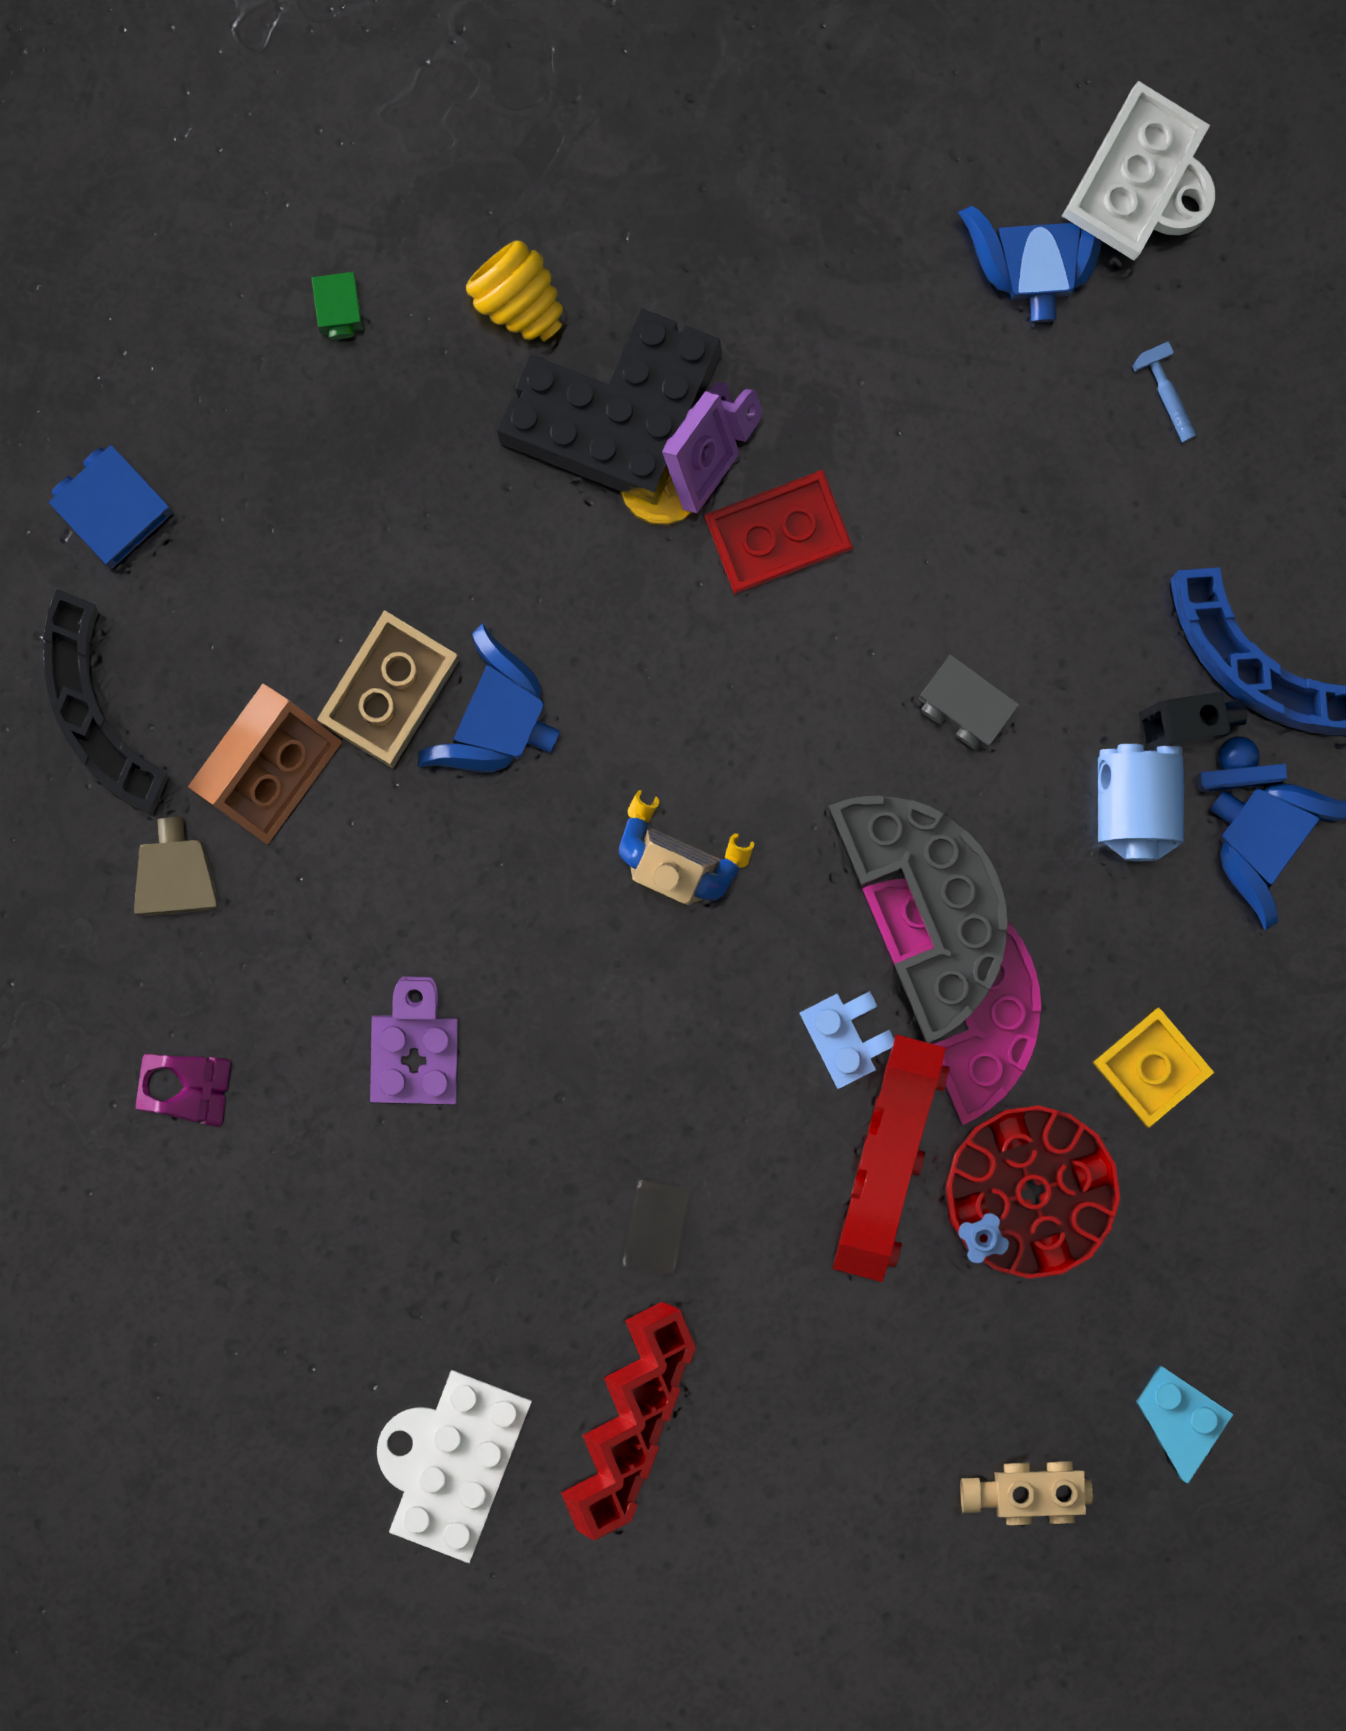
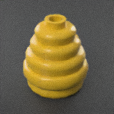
[466,241,563,341]

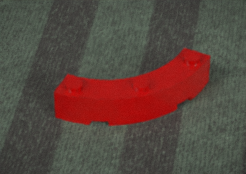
[833,1034,950,1282]

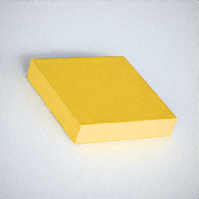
[1092,1007,1214,1128]

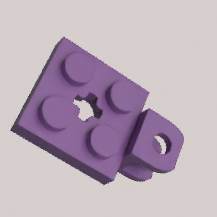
[662,381,763,513]
[370,976,458,1104]

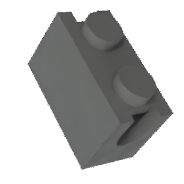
[918,655,1019,750]

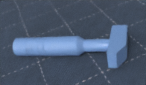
[1132,341,1198,443]

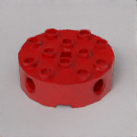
[944,1105,1120,1279]

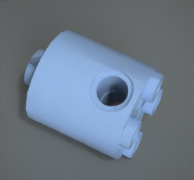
[1098,744,1184,862]

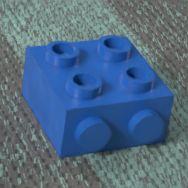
[48,445,173,570]

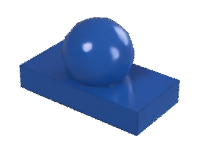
[1196,736,1287,792]

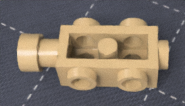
[960,1462,1093,1525]

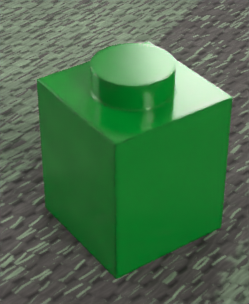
[312,272,363,340]

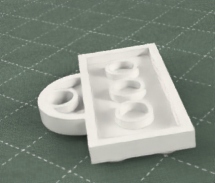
[1062,81,1215,260]
[377,1370,532,1563]

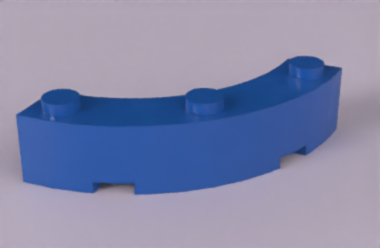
[1170,567,1346,735]

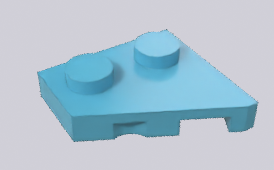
[1136,1366,1234,1484]

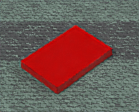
[704,470,854,595]

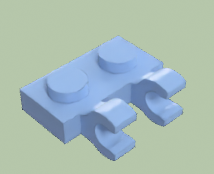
[800,991,894,1089]

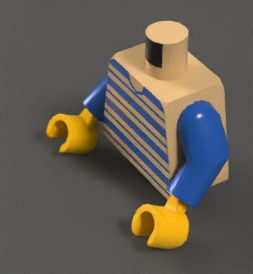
[619,790,755,905]

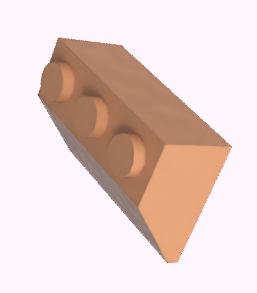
[188,684,342,845]

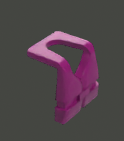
[136,1053,231,1127]

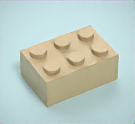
[317,610,460,769]

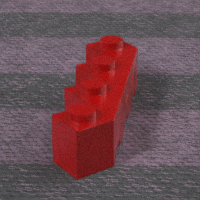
[561,1302,696,1541]

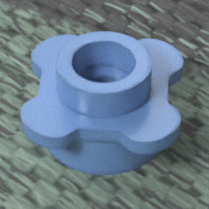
[958,1213,1009,1263]

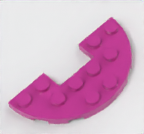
[862,879,1041,1125]

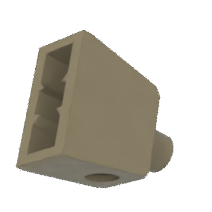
[134,817,220,917]

